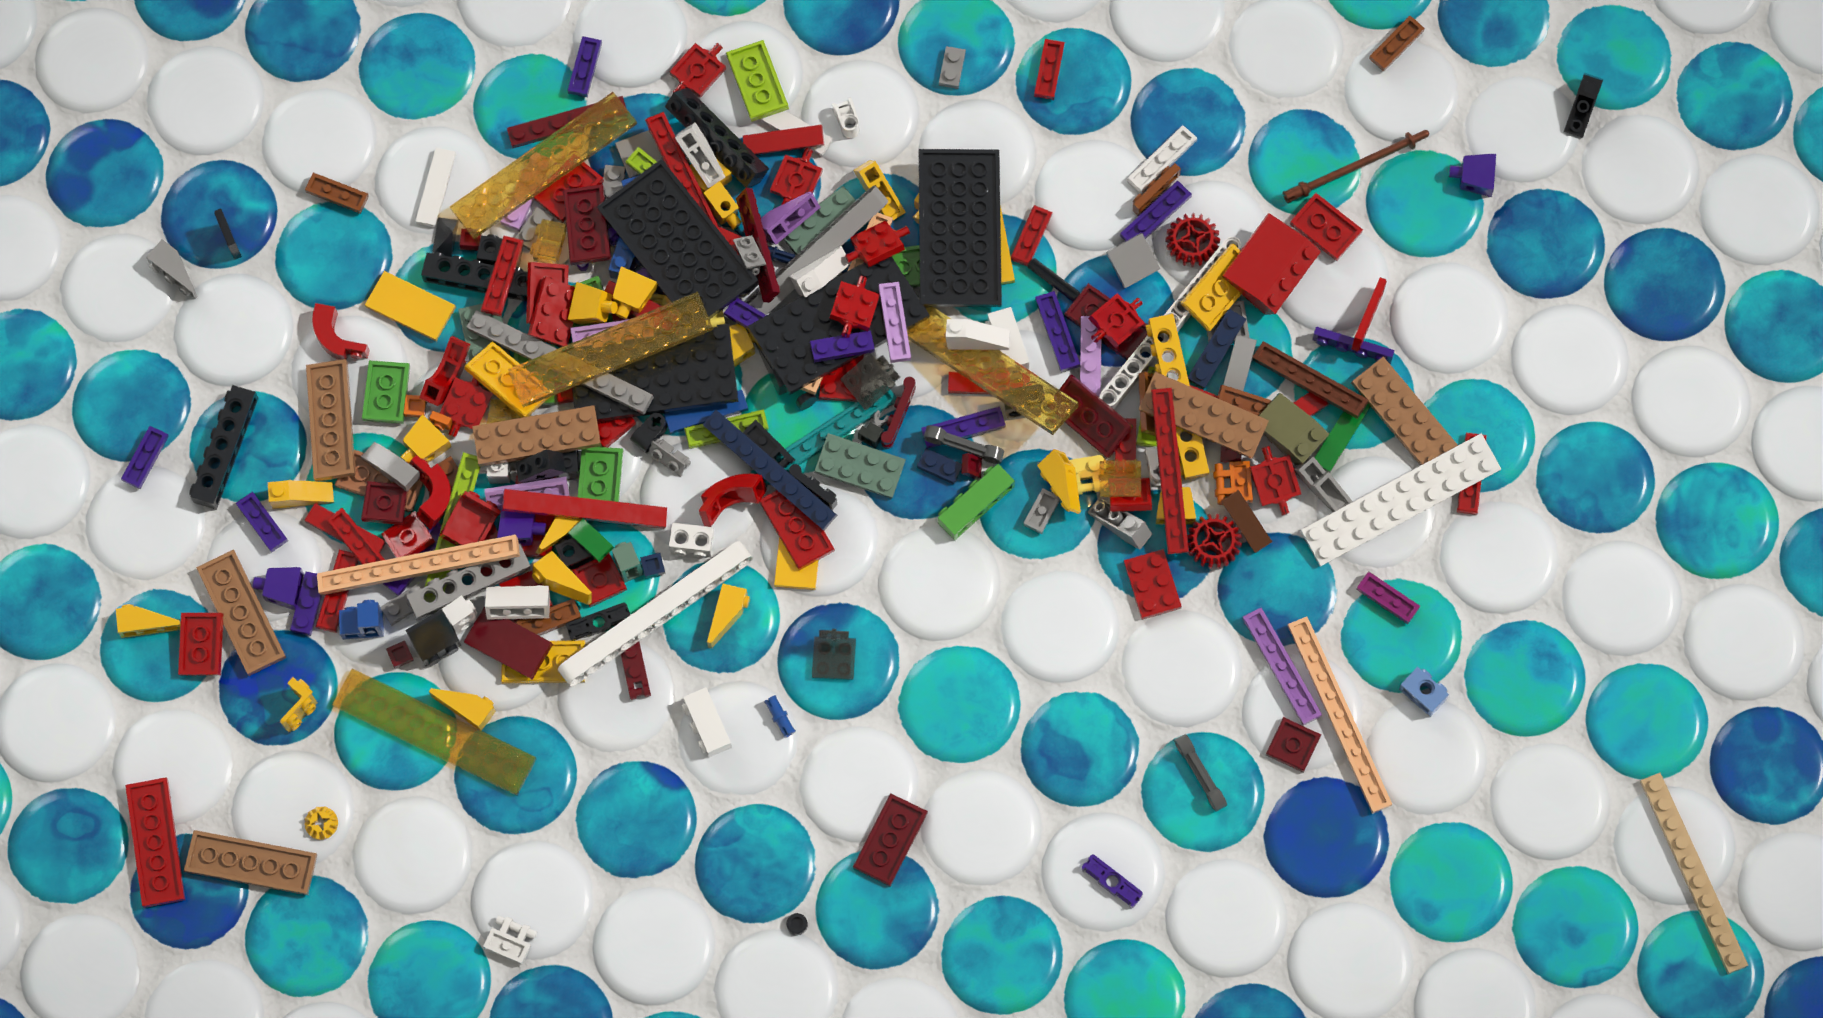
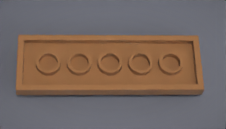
[1351,357,1458,466]
[306,359,356,481]
[1139,372,1269,459]
[472,405,601,467]
[196,549,286,676]
[184,830,317,895]

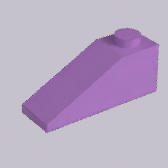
[761,192,821,245]

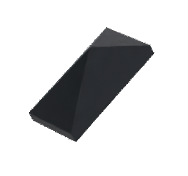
[432,217,459,257]

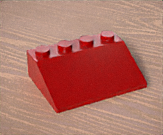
[1222,213,1321,315]

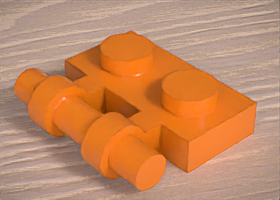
[1213,461,1253,505]

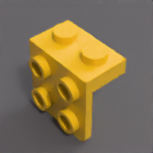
[280,677,318,732]

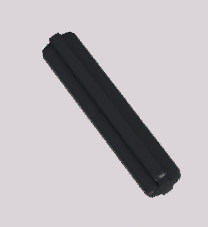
[1028,258,1080,301]

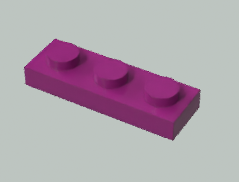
[1356,571,1420,624]

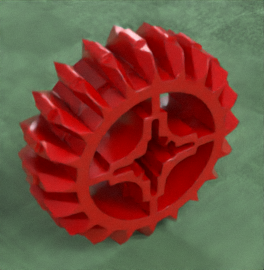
[1165,212,1220,267]
[1187,514,1242,569]

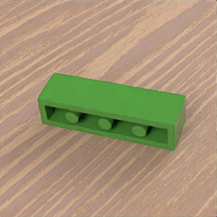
[938,464,1015,541]

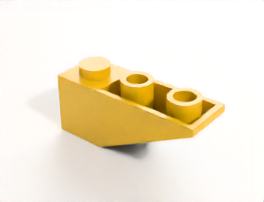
[1037,449,1081,514]

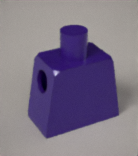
[1449,154,1496,197]
[497,509,546,546]
[253,567,304,610]

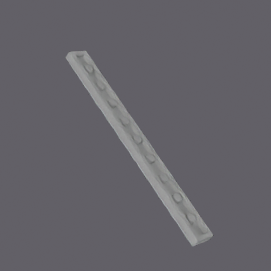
[467,310,654,415]

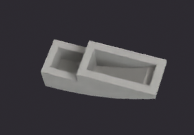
[1224,335,1257,391]
[361,442,420,492]
[1294,456,1353,512]

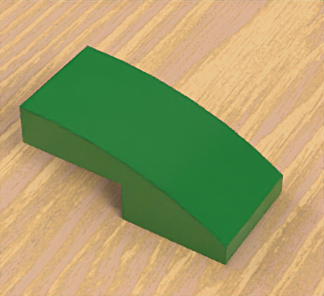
[568,519,614,562]

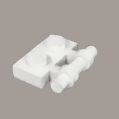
[483,915,537,964]

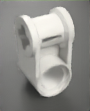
[832,97,860,139]
[1145,446,1161,487]

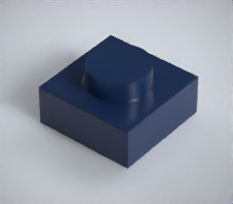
[640,553,666,579]

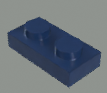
[917,448,962,484]

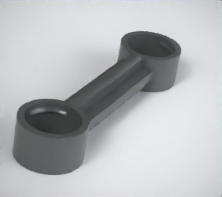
[923,425,1004,464]
[1174,734,1227,812]

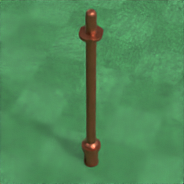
[1283,130,1430,203]

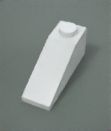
[675,123,725,188]
[789,246,851,297]
[946,319,1010,350]

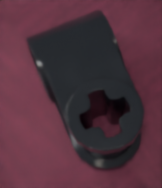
[630,413,668,453]

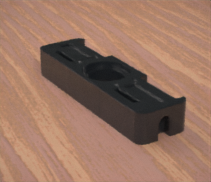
[566,603,630,641]

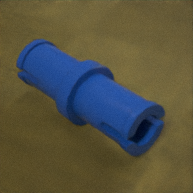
[764,695,796,738]

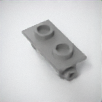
[733,235,766,275]
[648,438,691,477]

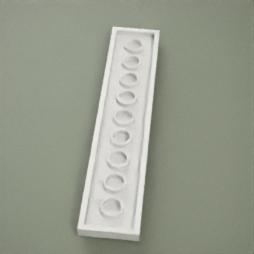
[1300,433,1501,567]

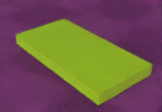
[726,40,789,122]

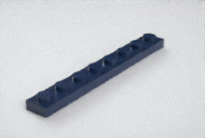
[703,410,838,531]

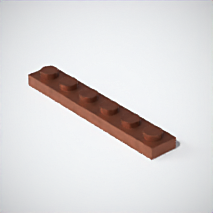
[1252,341,1368,419]

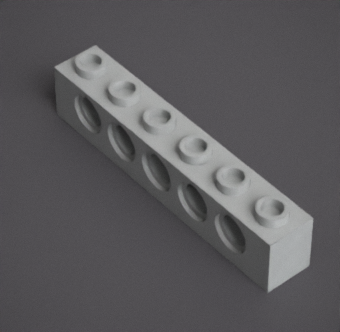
[406,544,530,621]

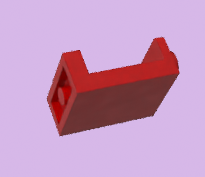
[439,491,501,546]

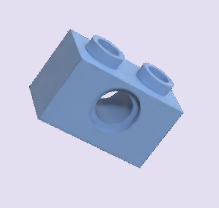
[1399,667,1449,717]

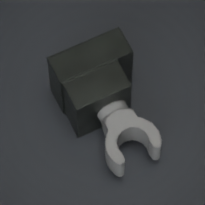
[858,410,889,449]

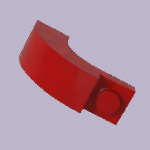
[312,303,370,360]
[419,336,471,406]
[409,455,450,529]
[699,474,767,527]

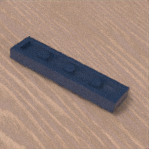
[1188,309,1246,389]

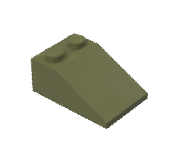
[1258,393,1329,465]

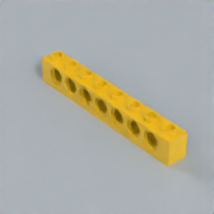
[1146,314,1209,480]

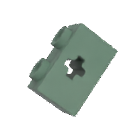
[612,542,643,583]

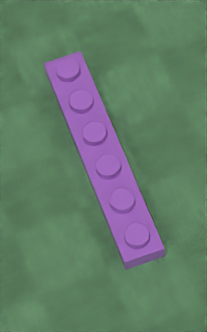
[1243,608,1322,726]

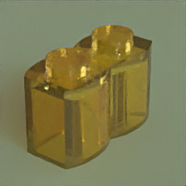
[530,219,567,264]

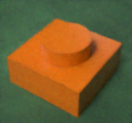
[404,395,427,418]
[429,411,453,431]

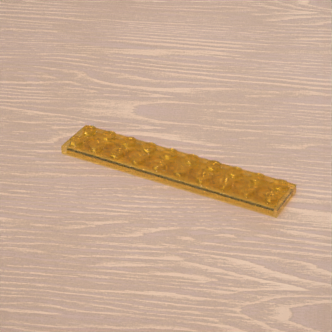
[450,92,637,239]
[508,292,713,408]
[907,298,1078,435]
[332,668,536,795]

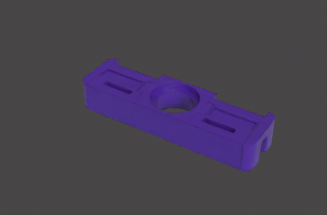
[1082,854,1143,908]

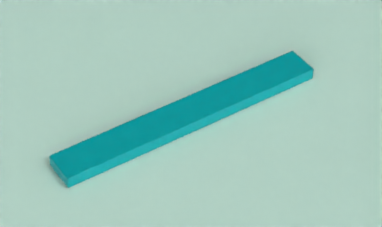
[750,383,897,487]

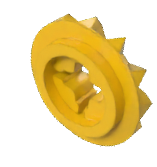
[305,806,338,840]

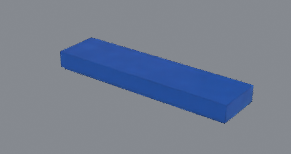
[664,390,748,434]

